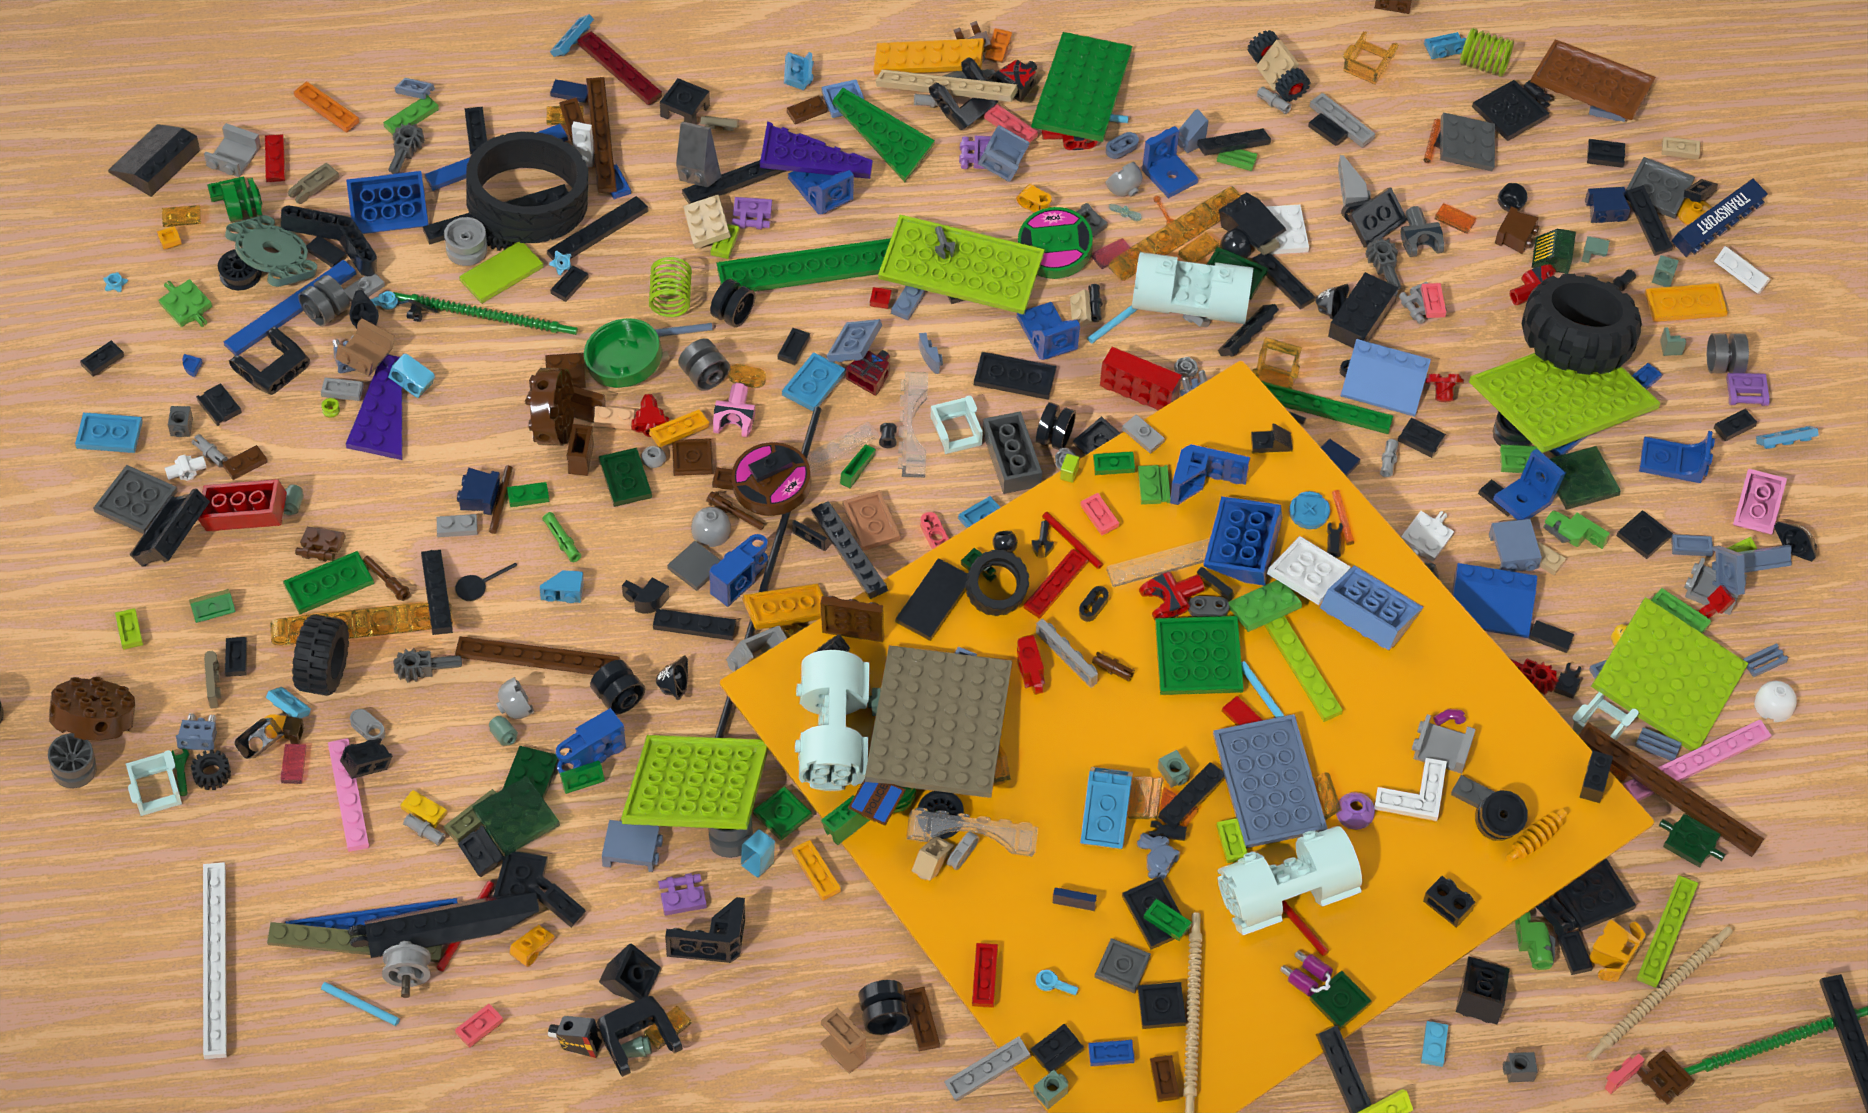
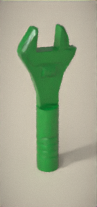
[172,749,190,796]

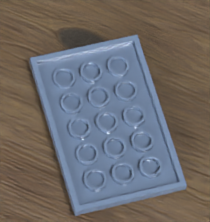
[1213,714,1328,848]

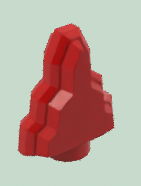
[631,394,669,437]

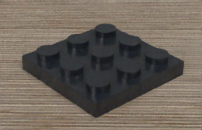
[1472,80,1550,141]
[1556,858,1636,931]

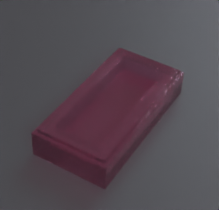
[1091,238,1133,269]
[280,744,307,784]

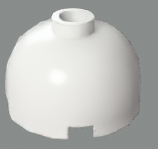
[1754,681,1797,722]

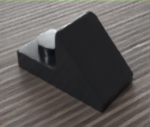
[1251,423,1293,453]

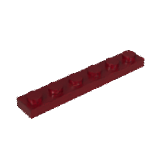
[577,31,662,105]

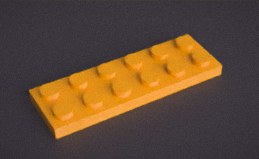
[873,38,984,75]

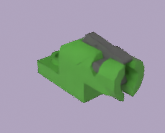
[1543,510,1610,549]
[1515,912,1555,970]

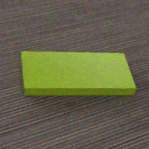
[459,242,544,304]

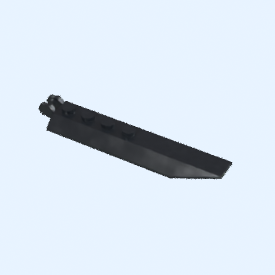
[348,892,540,958]

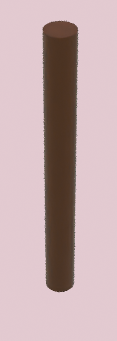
[489,465,513,534]

